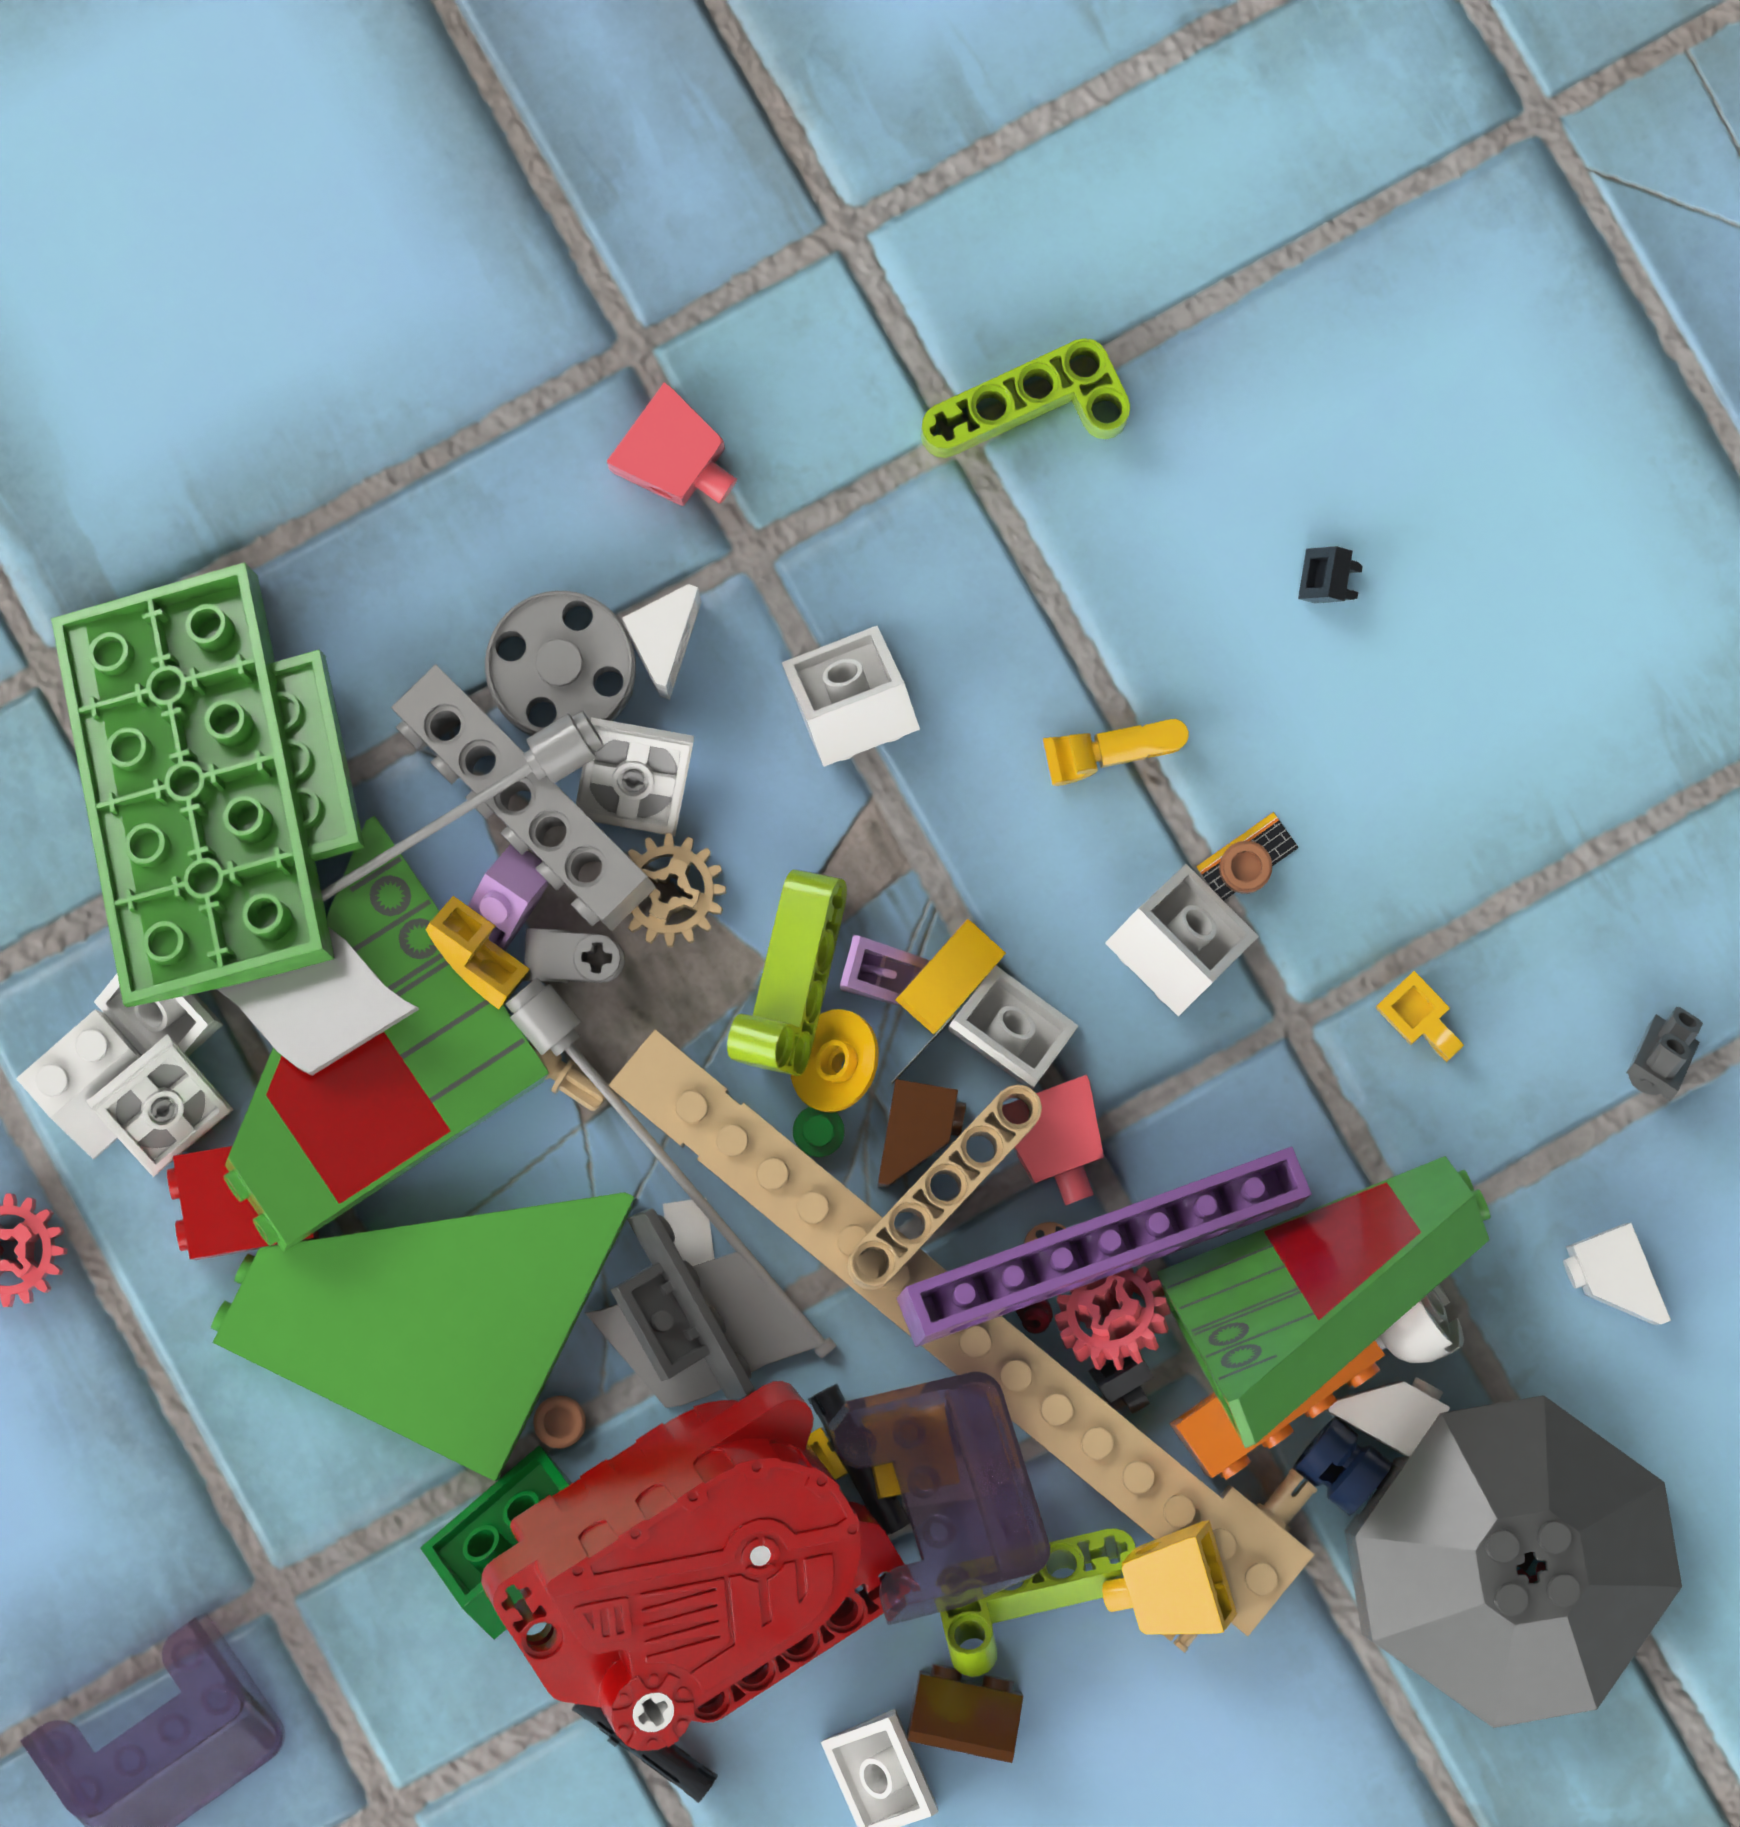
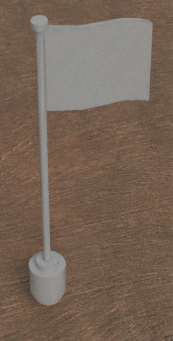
[217,711,605,1076]
[505,977,836,1408]

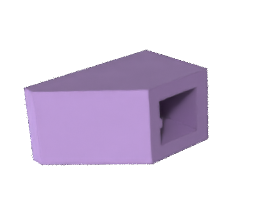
[468,844,549,951]

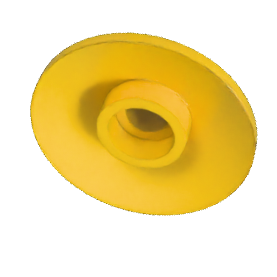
[791,1009,879,1113]

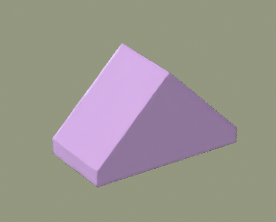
[840,935,930,1007]

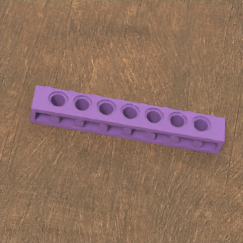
[896,1146,1312,1347]

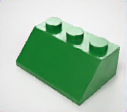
[420,1445,572,1640]

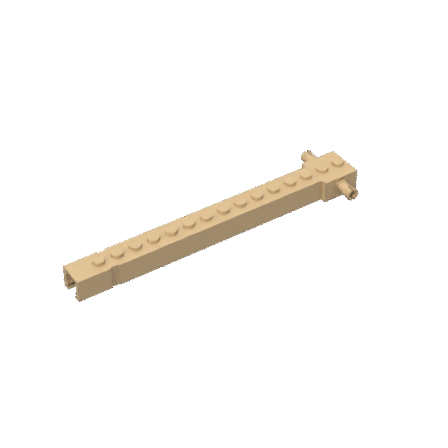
[608,1029,1318,1653]

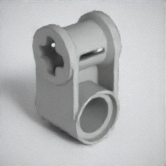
[523,928,625,983]

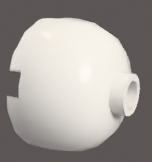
[1375,1284,1464,1363]

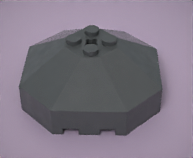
[1344,1395,1682,1728]

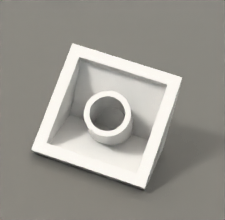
[622,584,701,700]
[948,966,1079,1090]
[94,974,224,1057]
[821,1709,938,1827]

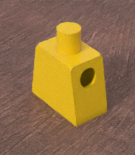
[1102,1520,1237,1635]

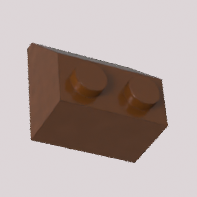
[877,1079,966,1188]
[907,1664,1024,1763]

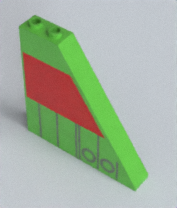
[223,815,549,1252]
[1156,1156,1491,1448]

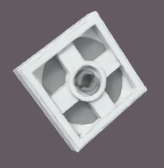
[576,717,694,836]
[86,1034,233,1177]

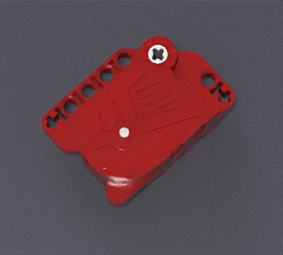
[481,1381,912,1751]

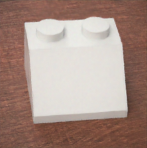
[781,626,920,767]
[1105,864,1259,1017]
[16,1009,142,1159]

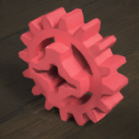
[0,1193,67,1307]
[1055,1266,1171,1370]

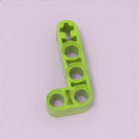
[921,338,1130,458]
[727,869,847,1076]
[935,1528,1136,1677]

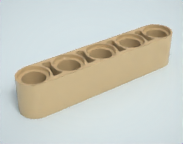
[847,1084,1042,1290]

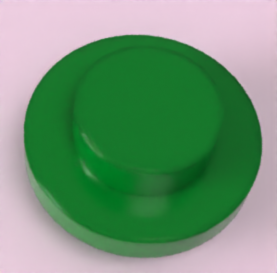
[793,1107,845,1157]

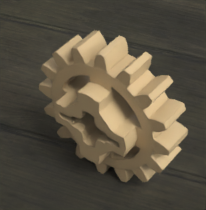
[628,833,726,947]

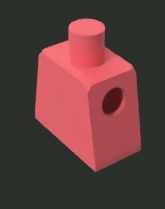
[607,382,737,506]
[1002,1074,1104,1206]

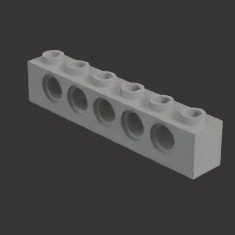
[391,664,656,931]

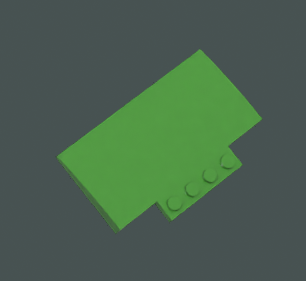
[51,562,364,1007]

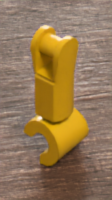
[1043,719,1189,786]

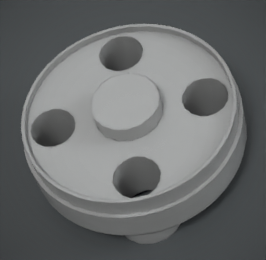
[485,591,636,736]

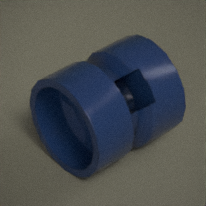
[1292,1416,1393,1516]

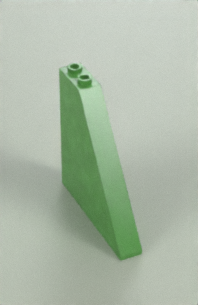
[211,1192,637,1481]

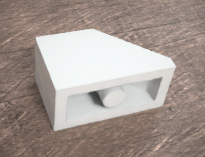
[1563,1223,1671,1325]
[1325,1377,1450,1457]

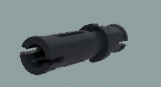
[808,1383,911,1536]
[571,1704,718,1803]

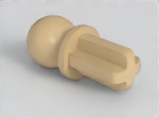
[529,1042,606,1111]

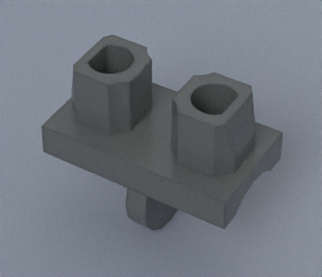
[1626,1007,1703,1101]

